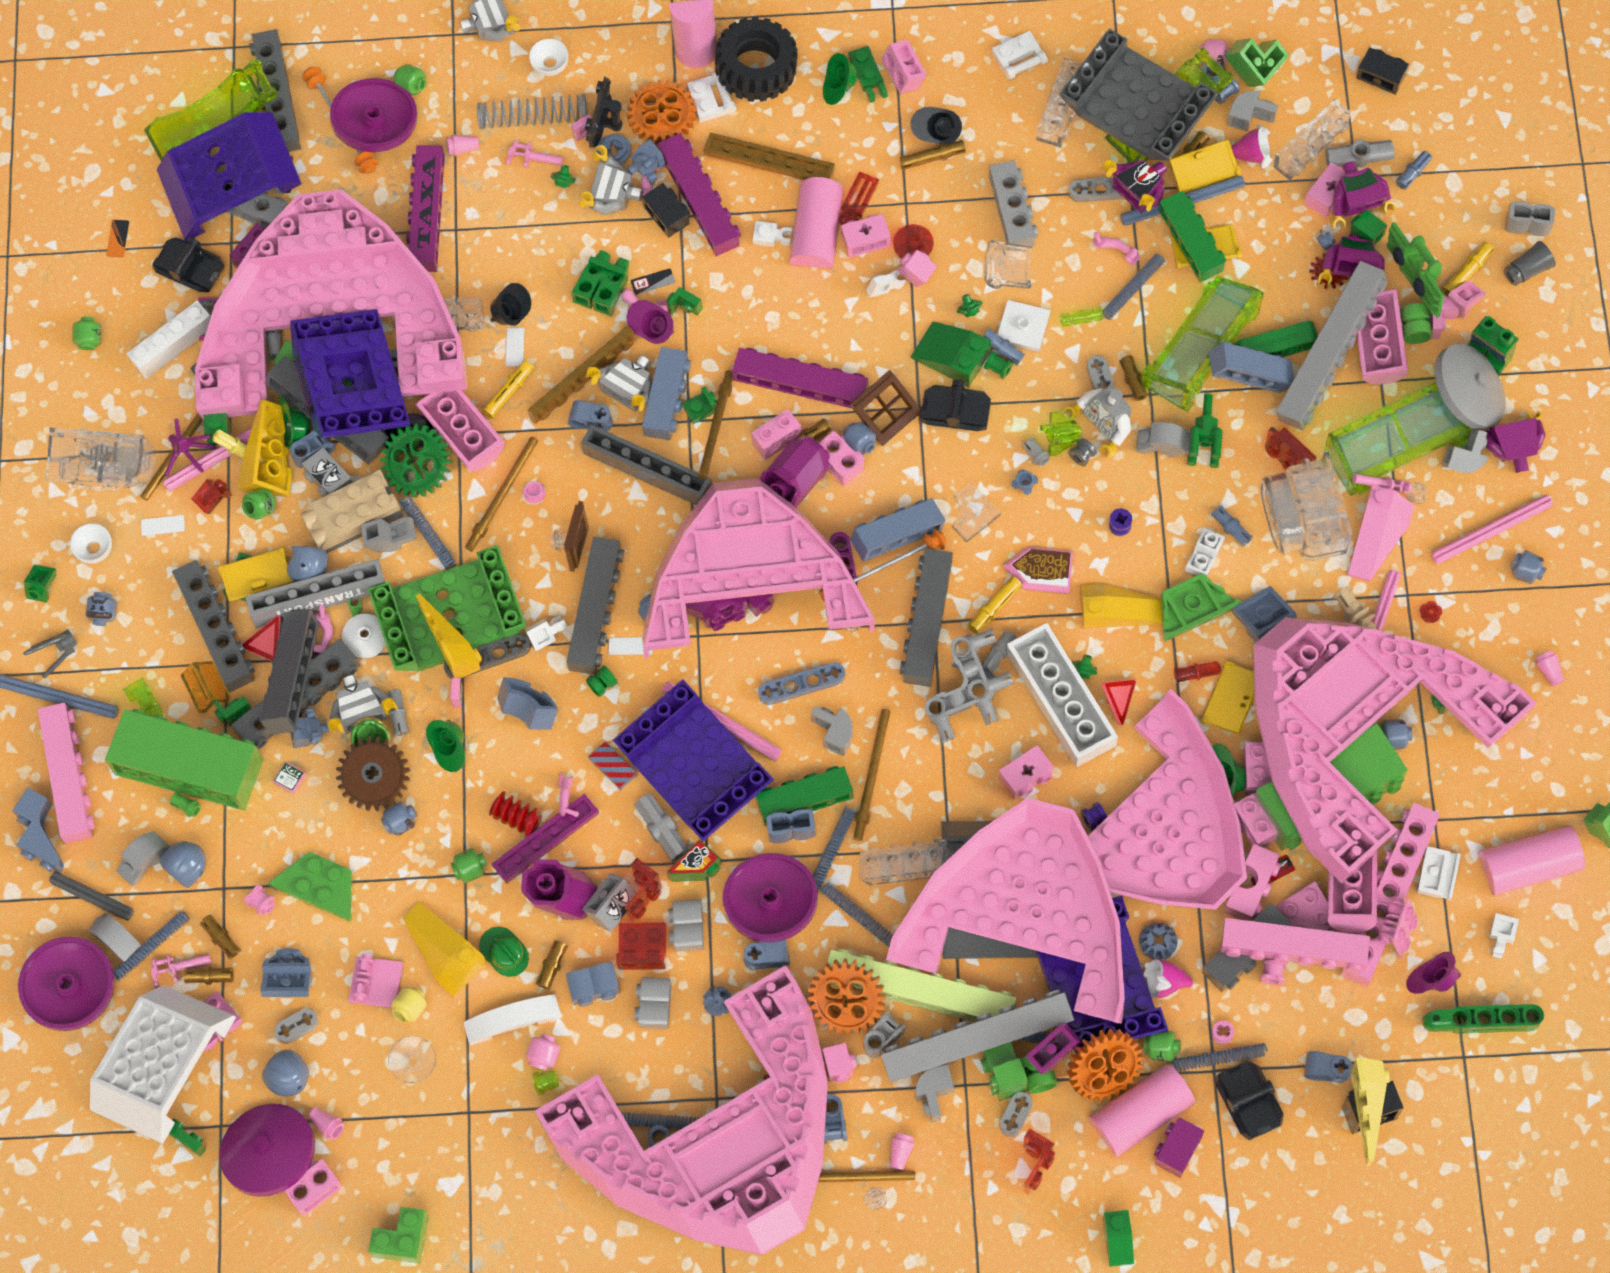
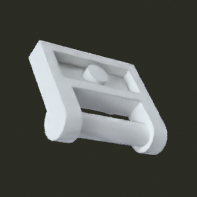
[992,31,1048,80]
[687,73,737,123]

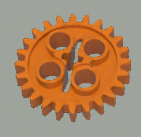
[626,79,697,145]
[808,958,886,1036]
[1067,1029,1144,1102]

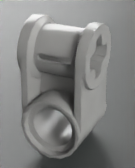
[863,1011,907,1058]

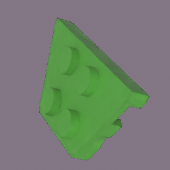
[1161,573,1242,642]
[269,852,352,922]

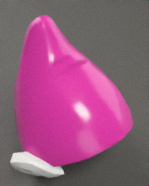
[1231,124,1273,169]
[1143,959,1193,998]

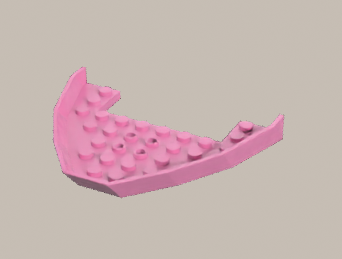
[642,478,875,658]
[1088,689,1247,910]
[886,798,1125,1024]

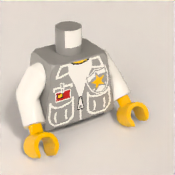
[1063,387,1131,458]

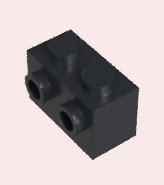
[1356,47,1409,95]
[642,183,690,238]

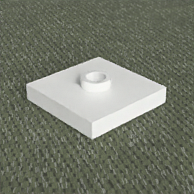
[998,300,1051,352]

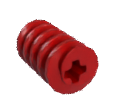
[489,791,542,837]

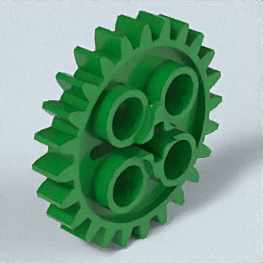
[380,424,453,498]

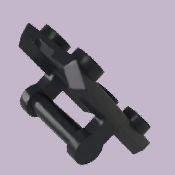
[585,76,623,147]
[152,237,225,293]
[920,380,991,431]
[1216,1061,1284,1141]

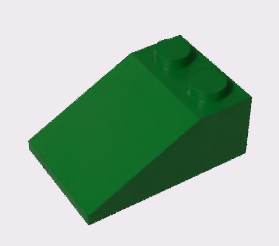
[911,322,991,388]

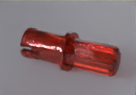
[1174,661,1221,683]

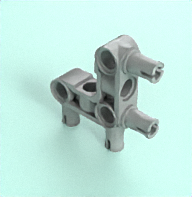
[925,628,1014,743]

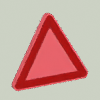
[242,616,282,662]
[1102,679,1136,725]

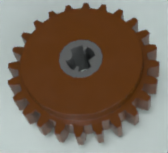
[336,737,411,811]

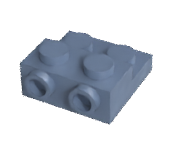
[1232,586,1297,643]

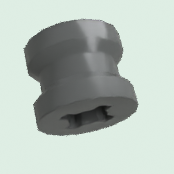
[1068,438,1097,467]

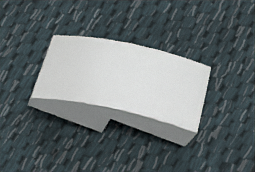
[1185,528,1225,577]

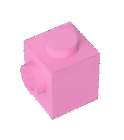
[897,250,937,287]
[822,1043,857,1083]

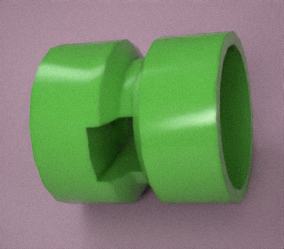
[1400,303,1432,344]
[1020,1056,1058,1094]

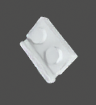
[1417,846,1461,901]

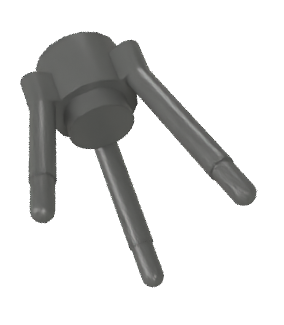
[23,629,77,678]

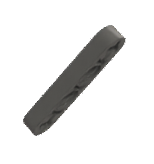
[444,634,531,679]

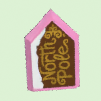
[1003,547,1073,594]

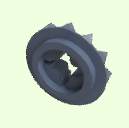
[596,134,631,163]
[1139,922,1178,960]

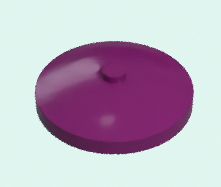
[330,78,417,152]
[723,853,818,942]
[18,937,115,1031]
[219,1104,315,1197]

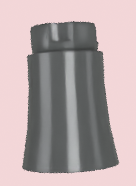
[1503,241,1556,286]

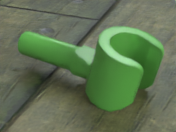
[348,598,363,617]

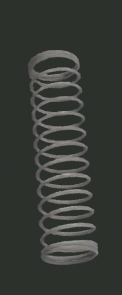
[477,94,587,130]

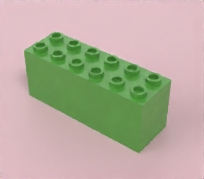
[105,709,264,811]
[1255,724,1408,851]

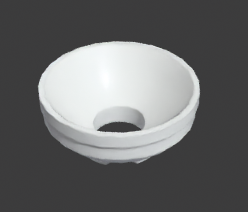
[529,39,569,76]
[70,524,112,564]

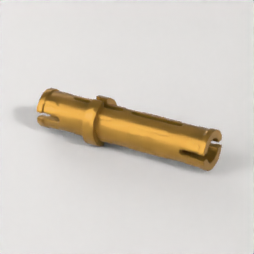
[899,139,966,170]

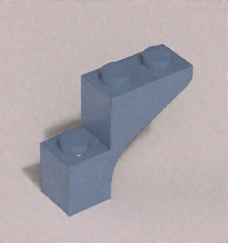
[12,788,64,873]

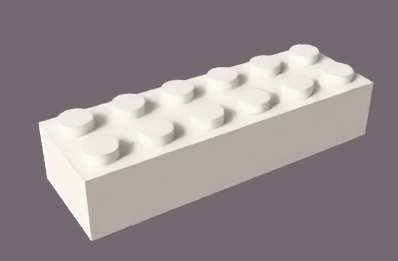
[1006,623,1118,768]

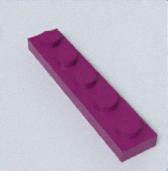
[491,793,599,884]

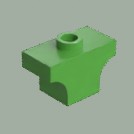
[1583,803,1610,848]

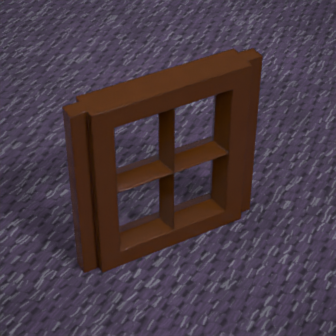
[850,370,921,446]
[564,501,589,572]

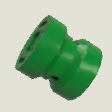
[586,665,618,697]

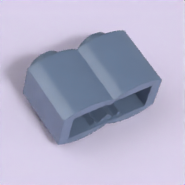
[766,809,816,844]
[566,962,620,1007]

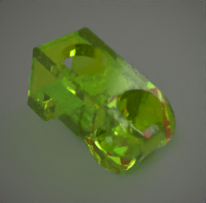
[123,677,163,717]

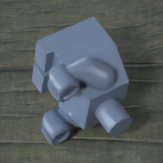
[627,139,666,184]
[290,708,329,748]

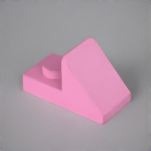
[1448,280,1486,319]
[1430,295,1459,339]

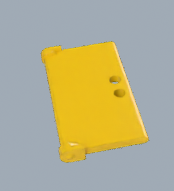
[1169,139,1242,193]
[1170,224,1242,269]
[218,546,293,602]
[1199,661,1254,734]

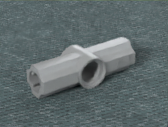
[1325,140,1395,168]
[634,794,689,862]

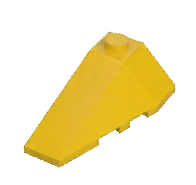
[237,399,292,497]
[1080,583,1163,629]
[416,593,482,679]
[403,902,487,997]

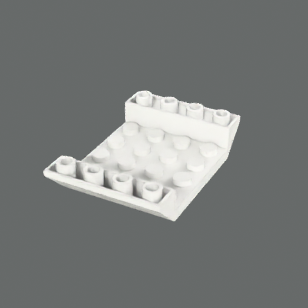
[90,985,236,1144]

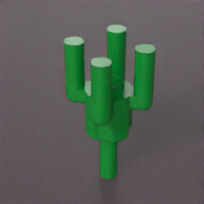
[1187,394,1223,468]

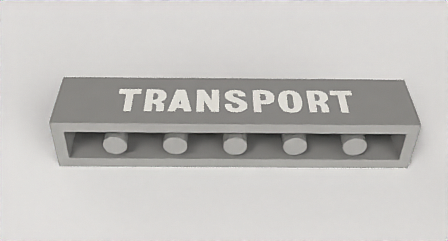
[245,559,386,628]

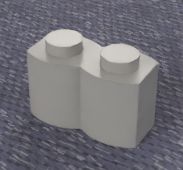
[1505,202,1555,236]
[668,900,704,952]
[634,977,672,1029]

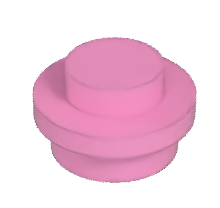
[523,481,546,504]

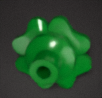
[550,165,576,188]
[957,294,983,318]
[1072,654,1097,679]

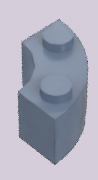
[497,677,558,730]

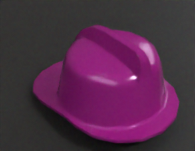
[626,300,675,344]
[1406,951,1461,994]

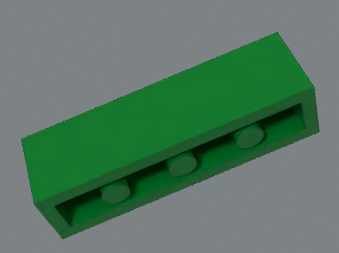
[1158,190,1226,282]
[756,766,854,827]

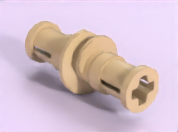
[1332,586,1377,630]

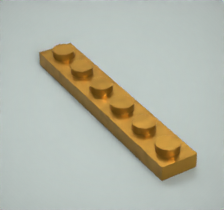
[704,132,835,180]
[528,325,635,424]

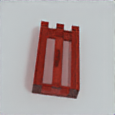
[841,171,879,218]

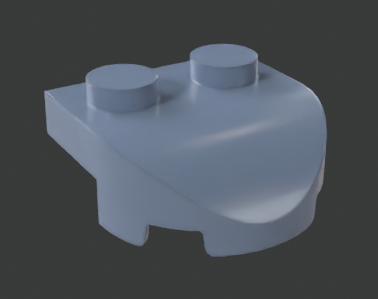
[260,948,312,997]

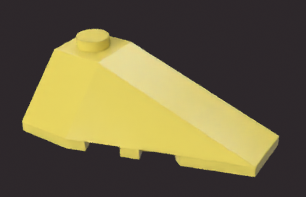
[1350,1058,1389,1166]

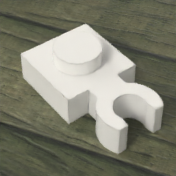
[753,221,792,247]

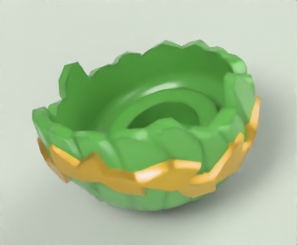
[350,717,390,747]

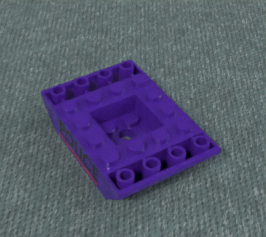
[290,309,410,438]

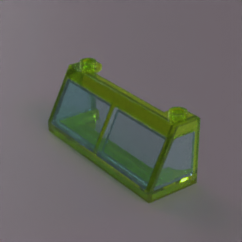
[1142,276,1264,412]
[1323,382,1471,496]

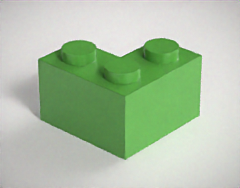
[1224,38,1289,87]
[980,1042,1028,1101]
[368,1207,429,1264]

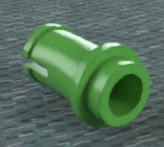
[170,792,201,817]

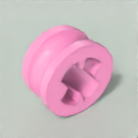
[1212,1020,1234,1044]

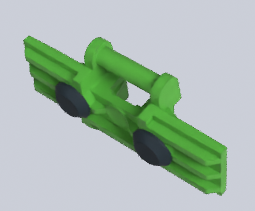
[1387,222,1444,317]

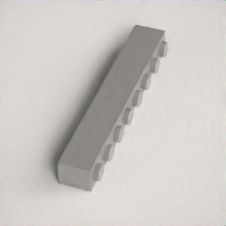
[1276,261,1387,431]
[881,989,1075,1082]

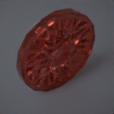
[893,224,934,259]

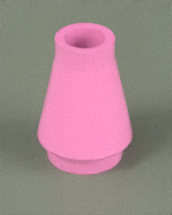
[446,135,479,156]
[1536,650,1565,686]
[308,1107,344,1140]
[889,1133,915,1170]

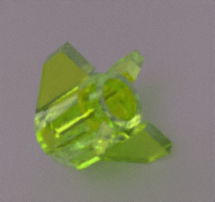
[1040,411,1081,456]

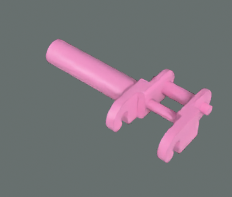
[506,140,563,168]
[1352,474,1412,493]
[151,954,211,988]

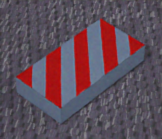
[588,742,637,790]

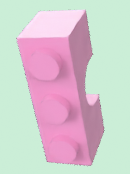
[1224,844,1281,921]

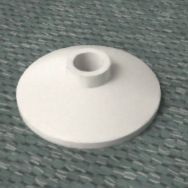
[342,614,386,659]

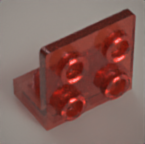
[1264,427,1317,478]
[625,858,662,923]
[616,922,666,970]
[1023,1128,1056,1194]

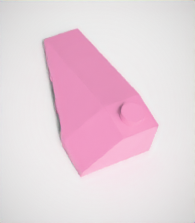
[1347,485,1414,582]

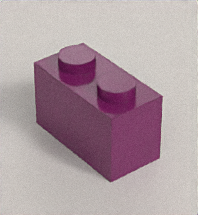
[1026,1023,1083,1075]
[1153,1117,1204,1178]

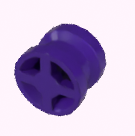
[1109,508,1132,536]
[1080,802,1107,831]

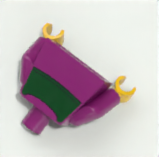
[1330,161,1396,229]
[1317,234,1387,291]

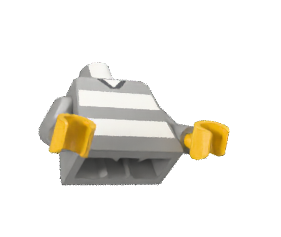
[460,0,520,42]
[579,145,643,215]
[585,356,652,412]
[327,675,398,734]

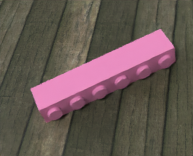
[38,702,95,844]
[1220,918,1370,973]

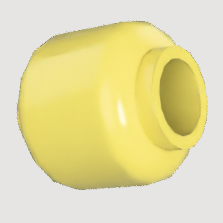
[391,987,427,1023]

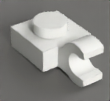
[866,270,906,297]
[525,615,567,651]
[1489,913,1519,959]

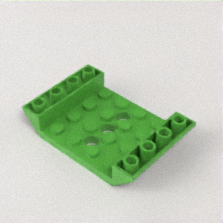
[368,545,526,671]

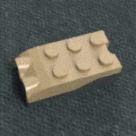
[300,470,403,553]

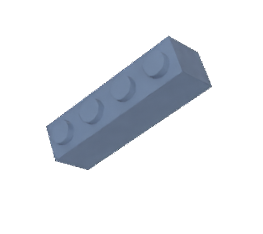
[1209,342,1294,393]
[642,347,691,440]
[850,498,946,562]

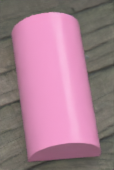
[669,0,717,68]
[789,177,843,269]
[1357,289,1408,384]
[416,390,505,472]
[1477,825,1585,896]
[1328,851,1377,933]
[1088,1063,1195,1158]

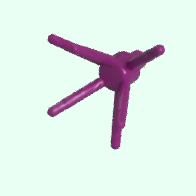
[165,418,216,476]

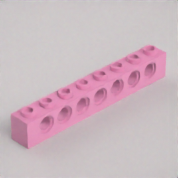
[1341,803,1440,987]

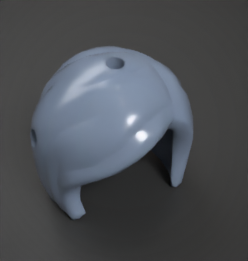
[287,546,328,582]
[160,841,206,888]
[262,1050,309,1097]

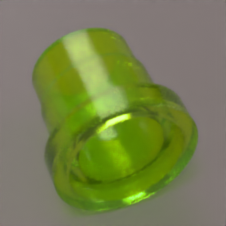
[532,1070,559,1096]

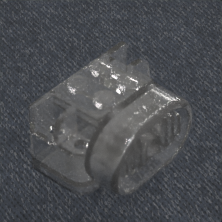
[46,427,156,492]
[1261,450,1352,561]

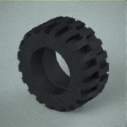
[715,17,798,102]

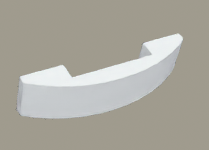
[463,994,562,1046]

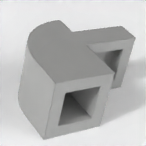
[1227,91,1278,132]
[1136,422,1191,457]
[1441,428,1488,473]
[361,517,416,552]
[811,706,853,757]
[116,831,170,886]
[88,913,141,962]
[916,1064,954,1123]

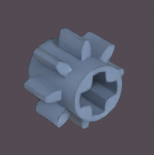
[703,986,731,1016]

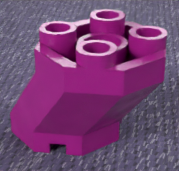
[760,436,830,508]
[685,597,748,631]
[521,859,598,920]

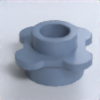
[1316,230,1336,252]
[1011,470,1038,495]

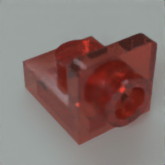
[191,479,232,514]

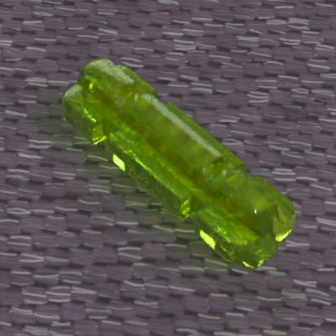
[1060,307,1103,327]

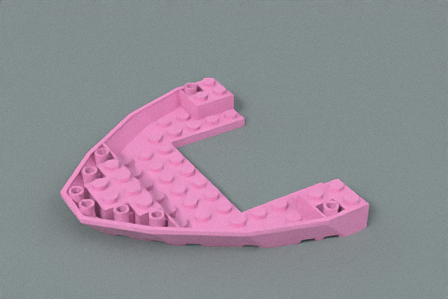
[195,189,467,420]
[1253,617,1537,884]
[535,965,828,1255]

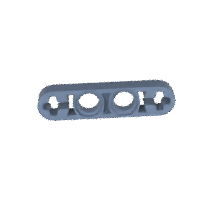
[758,662,845,705]

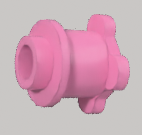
[244,884,275,916]
[1260,958,1287,986]

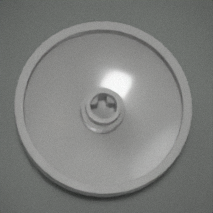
[1435,343,1506,430]

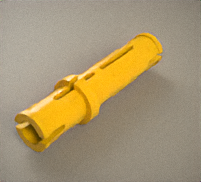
[1442,242,1495,296]
[482,360,535,419]
[967,576,1022,634]

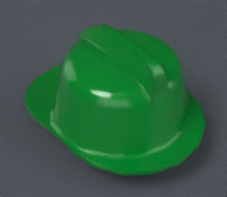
[823,53,857,105]
[279,396,310,450]
[426,720,465,772]
[1212,744,1246,796]
[479,927,529,977]

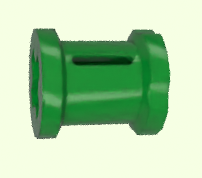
[984,351,1013,380]

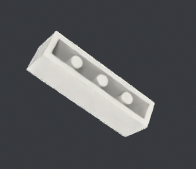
[126,300,211,379]

